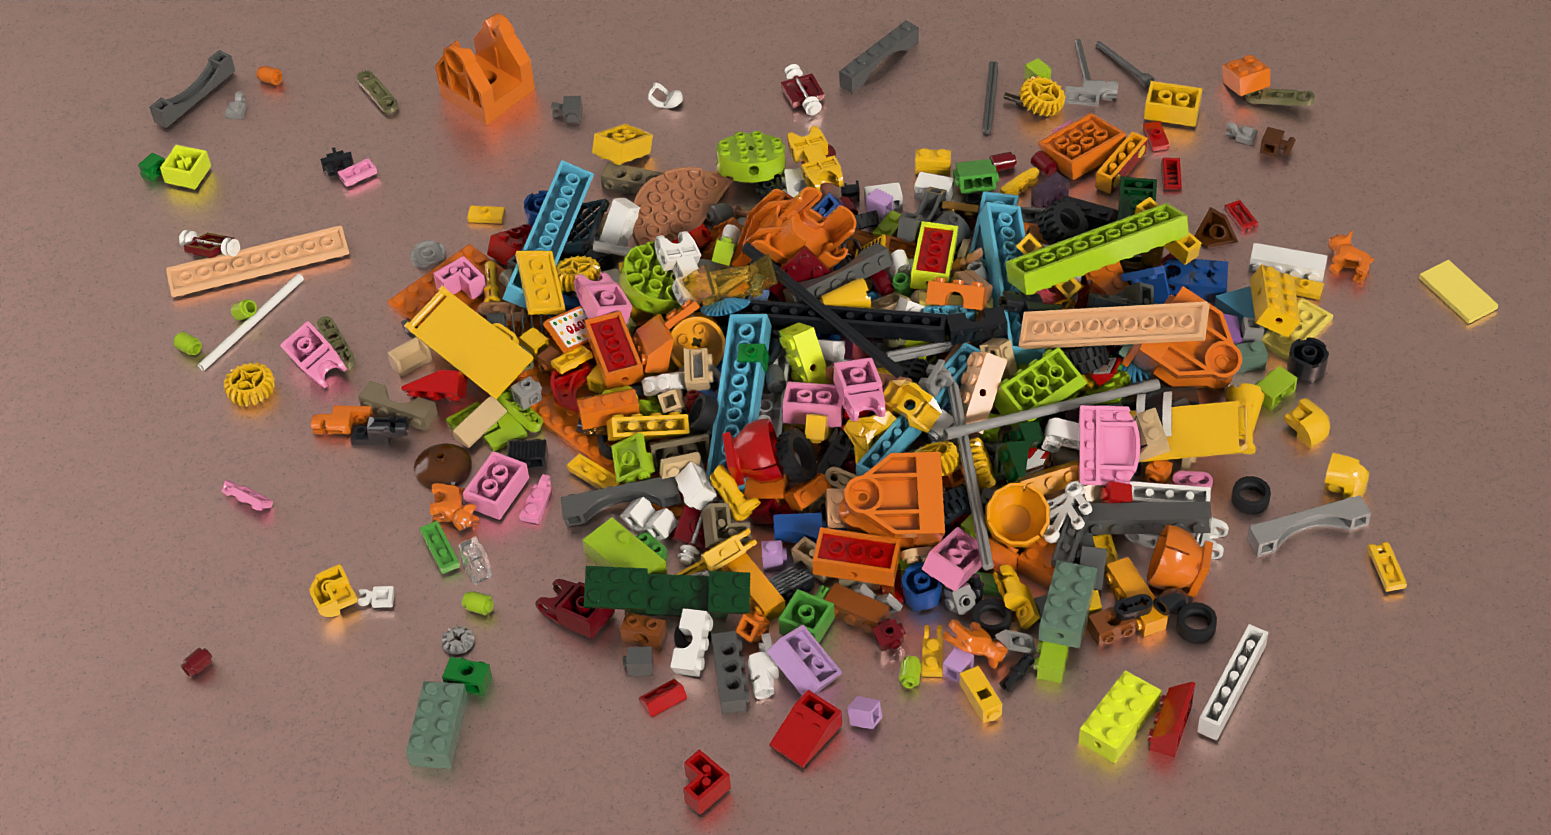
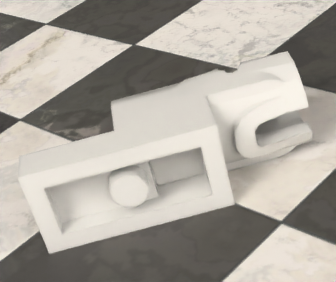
[747,633,779,699]

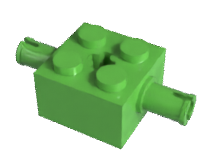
[778,585,835,643]

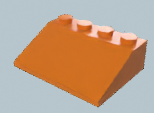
[1037,113,1126,180]

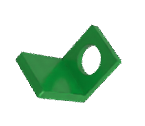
[737,344,769,372]

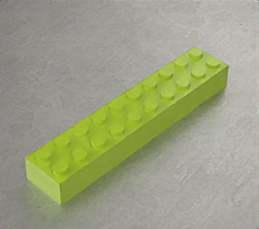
[1006,203,1189,295]

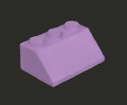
[767,625,842,696]

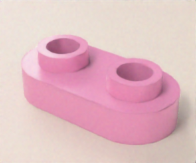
[1172,471,1213,488]

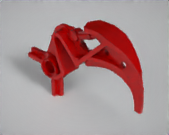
[550,348,597,413]

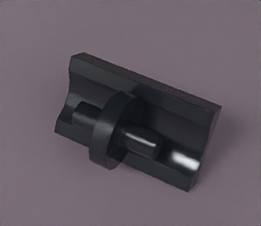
[320,147,354,177]

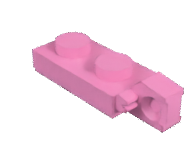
[519,474,552,524]
[221,480,273,511]

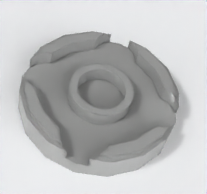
[410,240,446,270]

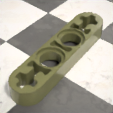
[317,316,356,370]

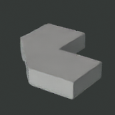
[850,583,903,614]

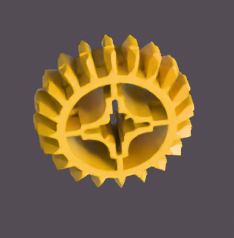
[1019,75,1066,117]
[556,256,601,292]
[224,361,275,407]
[969,437,996,491]
[913,441,960,476]

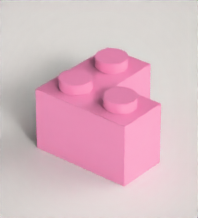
[433,256,486,299]

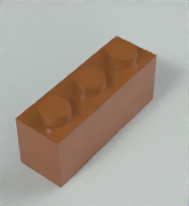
[824,582,890,633]

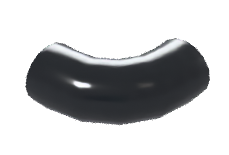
[1153,587,1189,616]

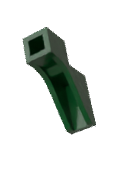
[997,421,1045,483]

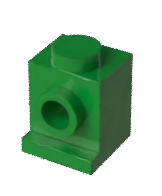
[138,152,165,182]

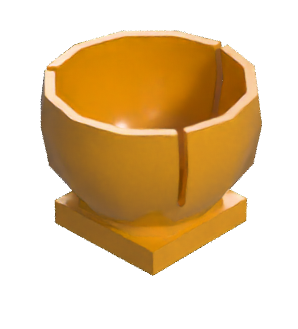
[985,483,1050,547]

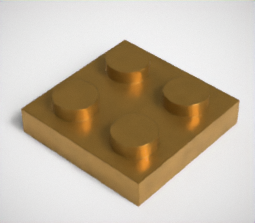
[942,201,980,219]

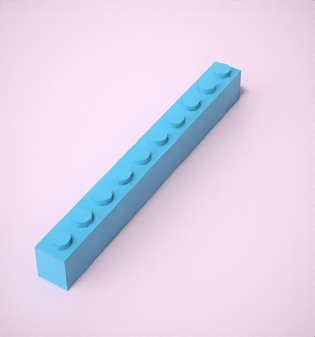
[856,343,981,476]

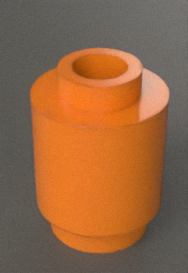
[256,66,283,85]

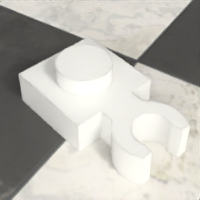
[358,586,395,608]

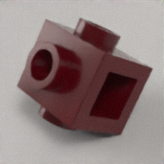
[872,618,906,652]

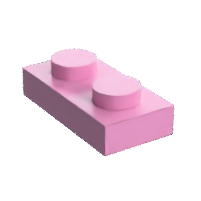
[338,158,377,187]

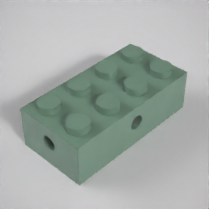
[1038,560,1098,649]
[406,681,468,769]

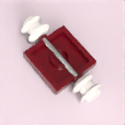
[781,64,825,115]
[179,230,240,258]
[672,496,719,565]

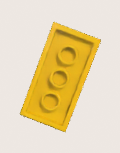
[515,251,566,315]

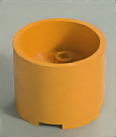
[670,312,726,368]

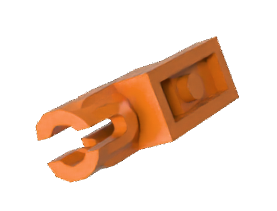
[311,405,374,435]

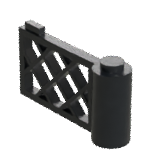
[559,198,610,261]

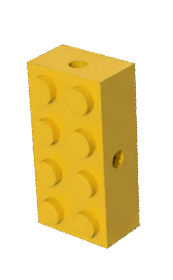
[1249,264,1301,337]

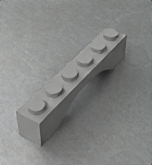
[1247,495,1371,557]

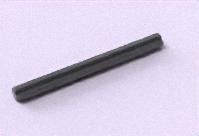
[982,61,998,135]

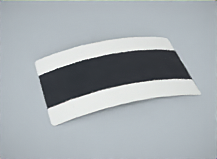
[1136,391,1172,436]

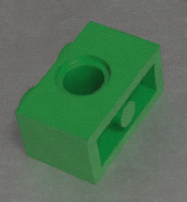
[442,657,492,696]

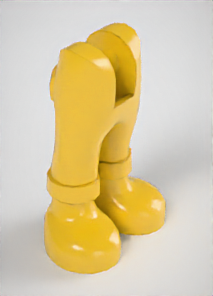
[709,465,761,523]

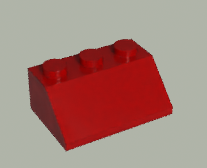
[1147,682,1196,758]

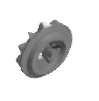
[441,625,474,654]

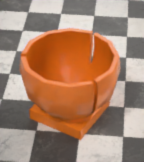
[1146,525,1213,598]

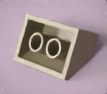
[649,433,710,473]

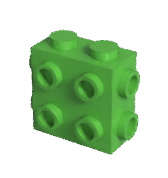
[953,159,999,194]

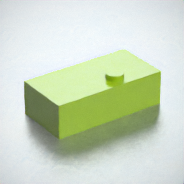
[582,517,667,574]

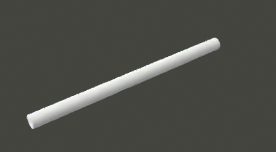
[198,274,304,371]

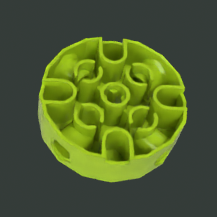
[716,131,786,183]
[619,241,682,315]

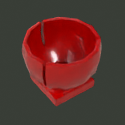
[722,418,784,486]

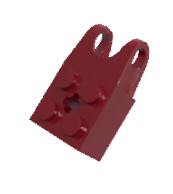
[535,579,615,639]

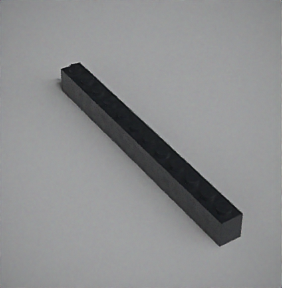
[718,297,947,343]

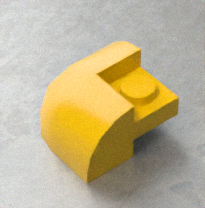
[1283,398,1330,448]
[1324,452,1369,500]
[309,564,358,617]

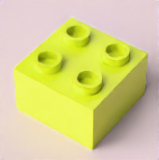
[160,145,211,189]

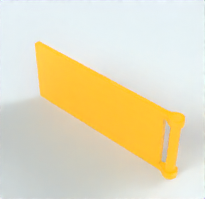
[404,286,534,399]
[1129,398,1256,462]

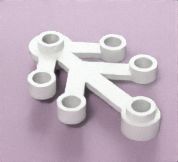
[1043,481,1092,544]

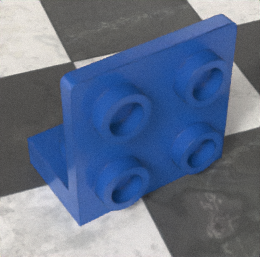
[1121,266,1170,304]

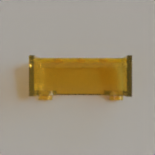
[682,254,777,306]

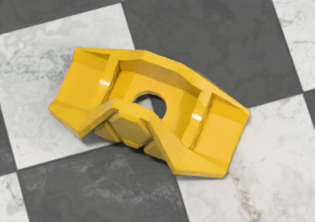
[883,380,942,433]
[844,410,897,464]

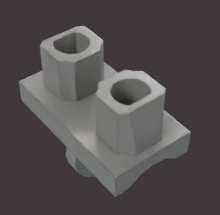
[919,359,954,398]

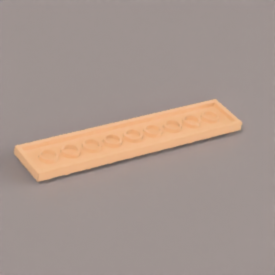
[166,225,349,297]
[1019,301,1210,349]

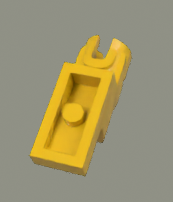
[993,565,1040,630]

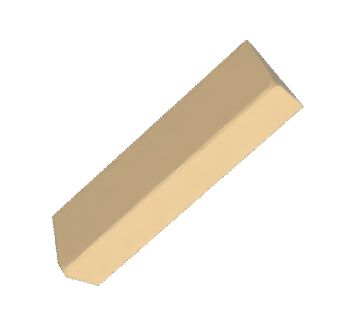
[453,396,507,448]

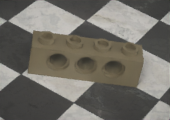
[601,162,663,195]

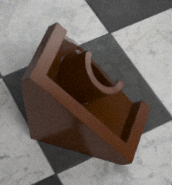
[1194,207,1238,248]

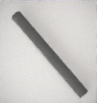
[1074,39,1091,80]

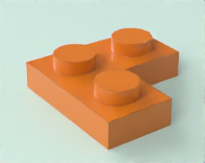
[665,299,700,329]

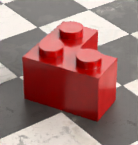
[683,749,731,815]

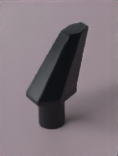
[971,574,984,604]

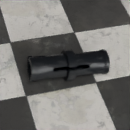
[999,653,1035,692]

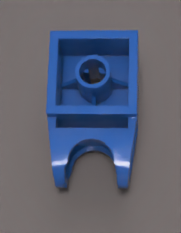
[1162,259,1228,303]

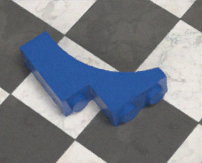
[773,513,847,543]

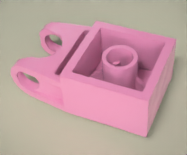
[574,272,632,324]
[280,321,347,389]
[833,358,885,422]

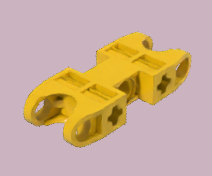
[787,126,843,191]

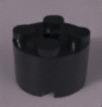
[1287,337,1329,383]

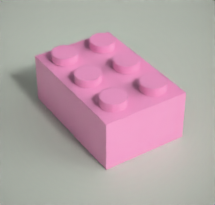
[783,382,844,427]
[463,451,529,520]
[922,527,991,592]

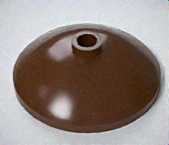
[414,443,472,490]

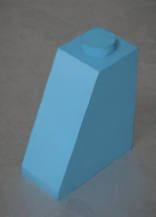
[1214,286,1268,330]

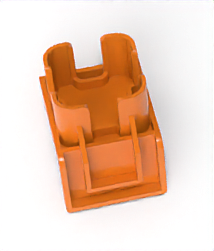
[730,187,856,271]

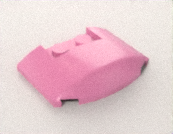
[1078,405,1140,486]

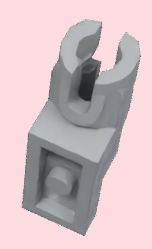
[1064,80,1118,106]

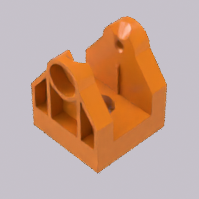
[435,13,535,125]
[1133,286,1242,391]
[838,452,945,551]

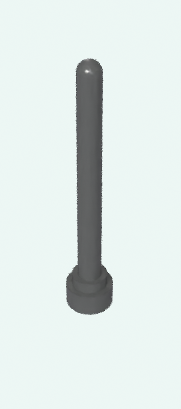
[1095,41,1155,88]

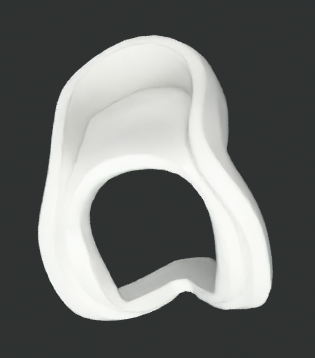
[648,82,683,109]

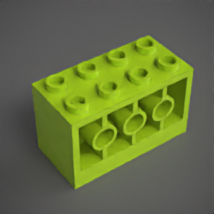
[993,347,1087,429]

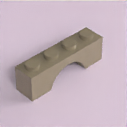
[358,381,438,431]

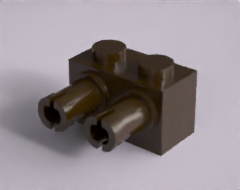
[1121,246,1164,273]

